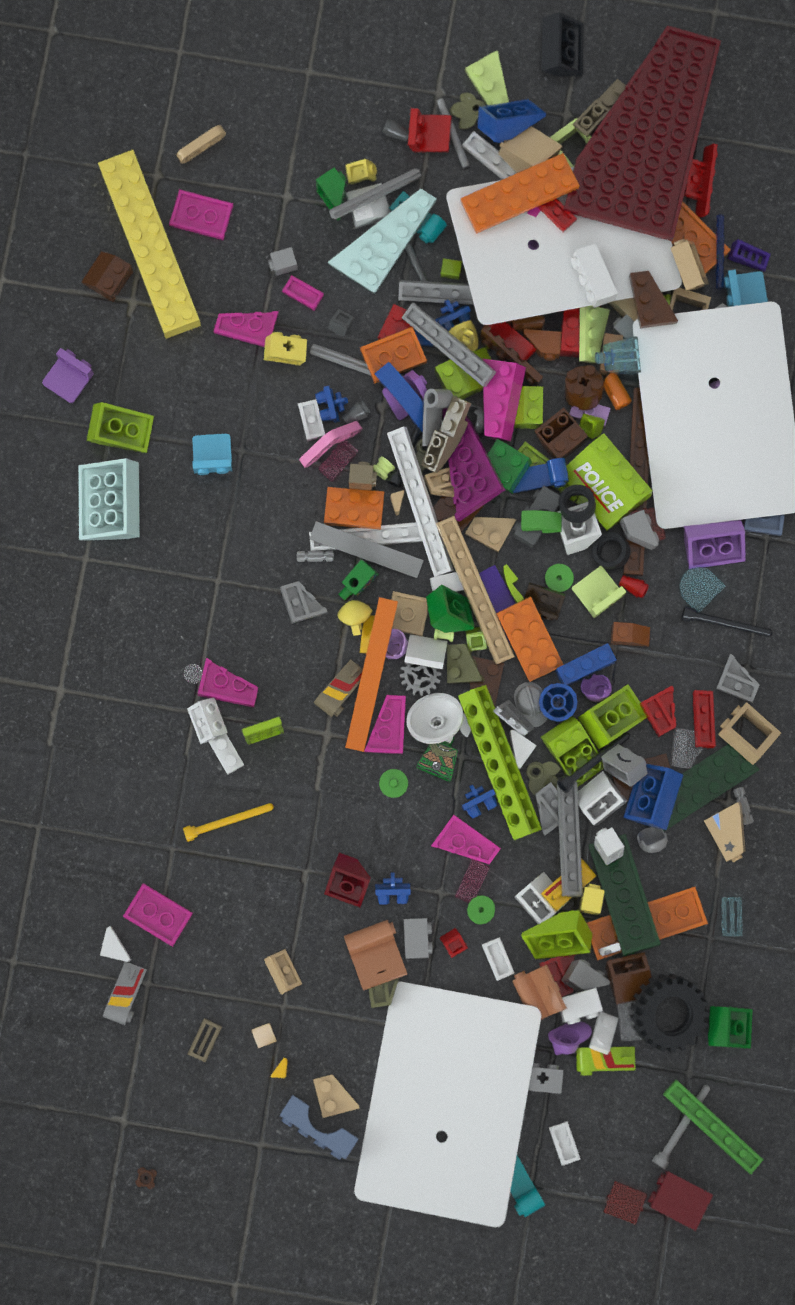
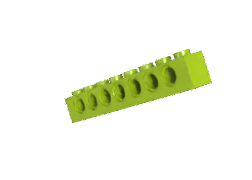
[458,685,542,840]

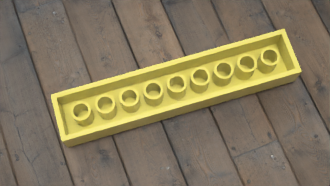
[98,150,201,339]

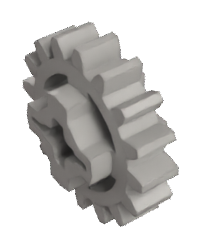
[400,662,441,696]

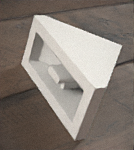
[509,730,536,770]
[100,926,132,962]

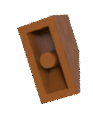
[523,329,562,361]
[611,622,650,647]

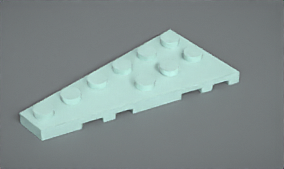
[328,189,437,294]

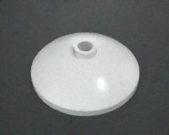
[406,693,464,744]

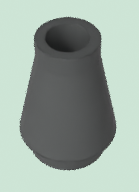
[382,119,409,142]
[342,400,371,424]

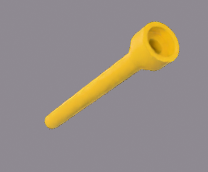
[183,803,274,842]

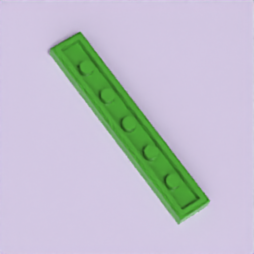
[663,1080,764,1174]

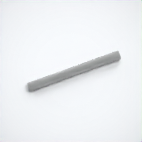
[436,98,470,169]

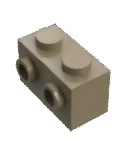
[349,462,377,490]

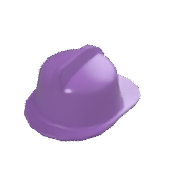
[548,1021,592,1055]

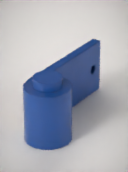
[513,458,569,493]

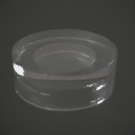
[183,664,203,684]

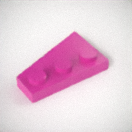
[198,658,258,707]
[364,695,406,754]

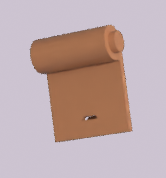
[344,920,407,991]
[512,965,567,1020]

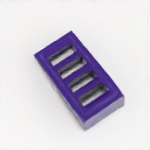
[727,239,771,272]

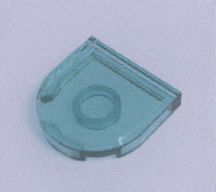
[679,567,726,613]

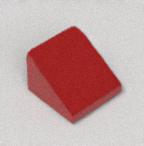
[440,928,468,958]

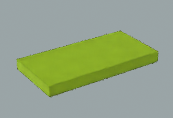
[242,717,284,745]

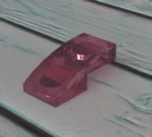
[318,440,358,482]
[455,859,490,903]

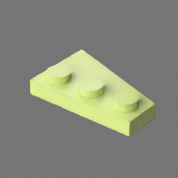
[465,50,509,106]
[579,305,610,364]

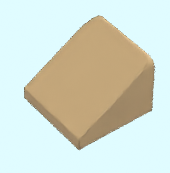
[390,490,404,516]
[251,1023,277,1048]

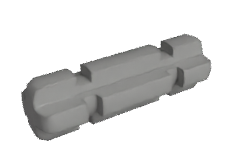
[297,551,334,562]
[733,787,754,825]

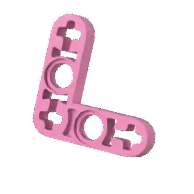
[299,421,363,468]

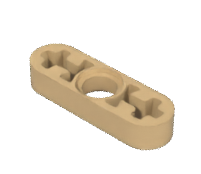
[176,125,226,164]

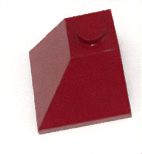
[324,852,371,907]

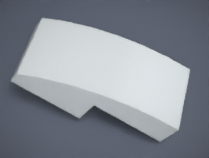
[430,572,464,592]

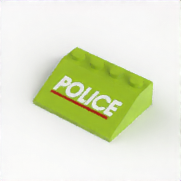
[567,433,652,531]

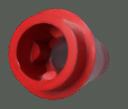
[619,575,649,598]

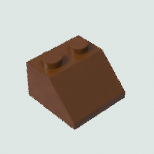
[81,251,133,302]

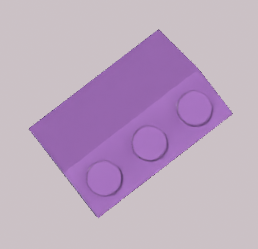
[684,520,745,569]

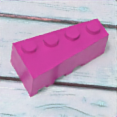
[483,359,526,442]

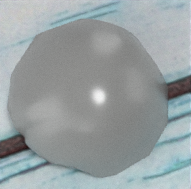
[637,827,668,853]

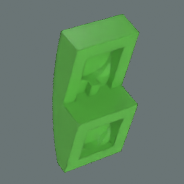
[521,510,562,533]

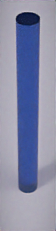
[716,215,724,289]

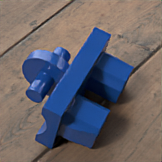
[435,299,471,331]
[315,386,348,423]
[462,785,497,819]
[375,872,411,904]

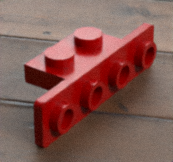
[684,143,718,218]

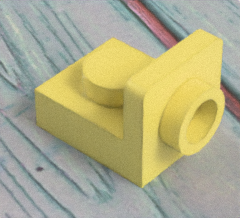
[346,159,377,184]

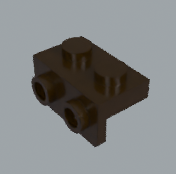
[524,582,566,620]

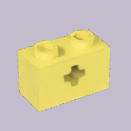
[264,332,307,366]
[579,884,605,915]

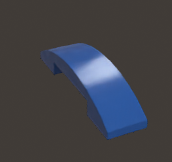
[374,362,424,433]

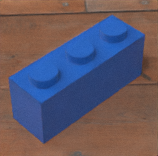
[555,643,617,686]

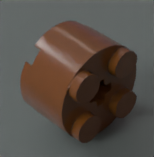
[565,365,603,410]

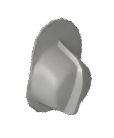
[514,682,547,727]

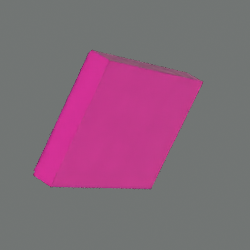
[169,189,234,240]
[123,883,193,947]

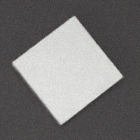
[405,634,448,669]

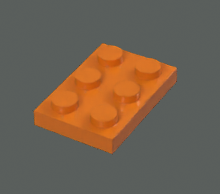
[360,327,427,383]
[324,487,384,530]

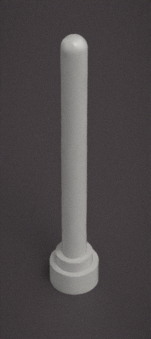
[652,1085,710,1170]

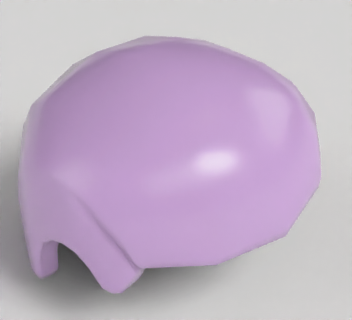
[386,629,408,659]

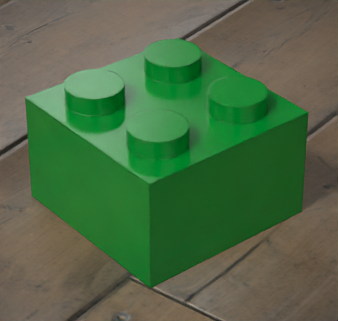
[487,439,532,494]

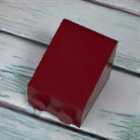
[648,1171,713,1231]

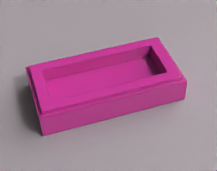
[282,275,324,311]

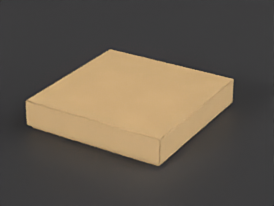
[391,591,428,637]

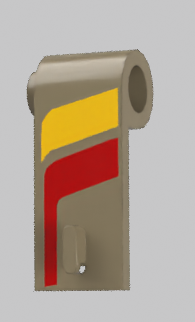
[314,659,363,718]

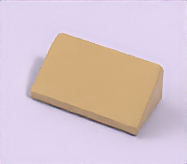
[264,949,302,994]

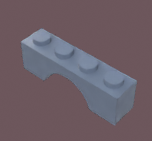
[280,1095,359,1160]

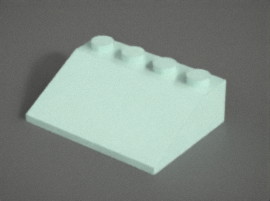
[79,458,140,540]

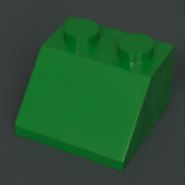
[316,167,346,221]
[426,585,475,633]
[708,1006,753,1048]

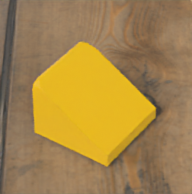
[270,1058,288,1078]

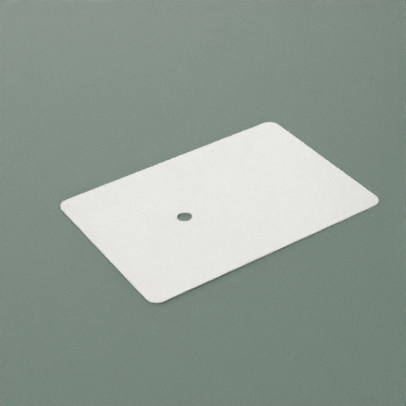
[446,167,682,325]
[633,302,795,529]
[354,982,541,1227]

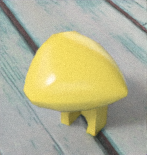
[449,320,479,351]
[337,600,373,636]

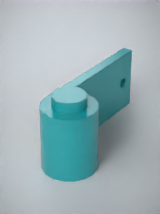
[389,191,447,243]
[510,1156,545,1217]

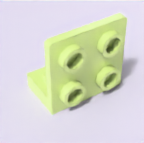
[572,566,626,618]

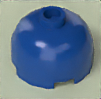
[539,683,577,722]

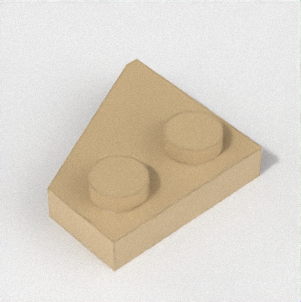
[424,467,454,497]
[465,517,516,553]
[313,1075,359,1118]

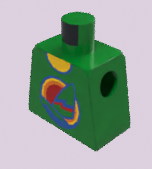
[338,559,379,602]

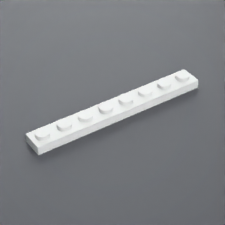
[387,427,454,577]

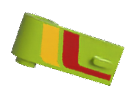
[576,1047,635,1075]

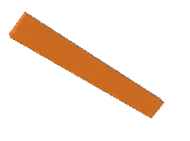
[345,597,398,752]

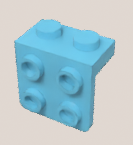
[724,270,768,307]
[192,434,232,475]

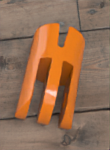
[603,373,632,410]

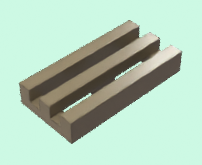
[188,1018,222,1062]

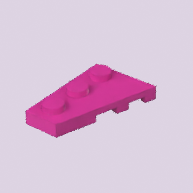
[214,311,279,347]
[431,815,501,864]

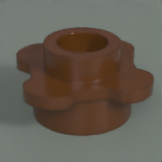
[135,1167,157,1189]

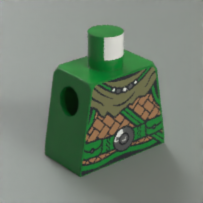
[416,736,458,782]

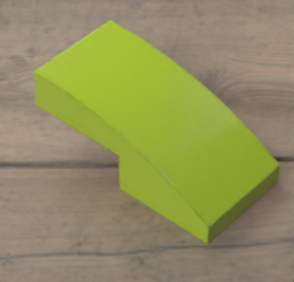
[503,564,524,603]

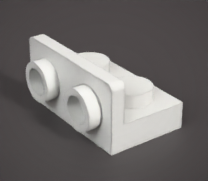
[187,698,227,744]

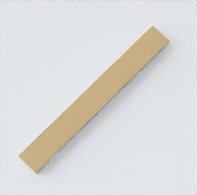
[436,516,514,665]

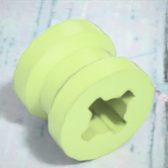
[373,456,395,480]

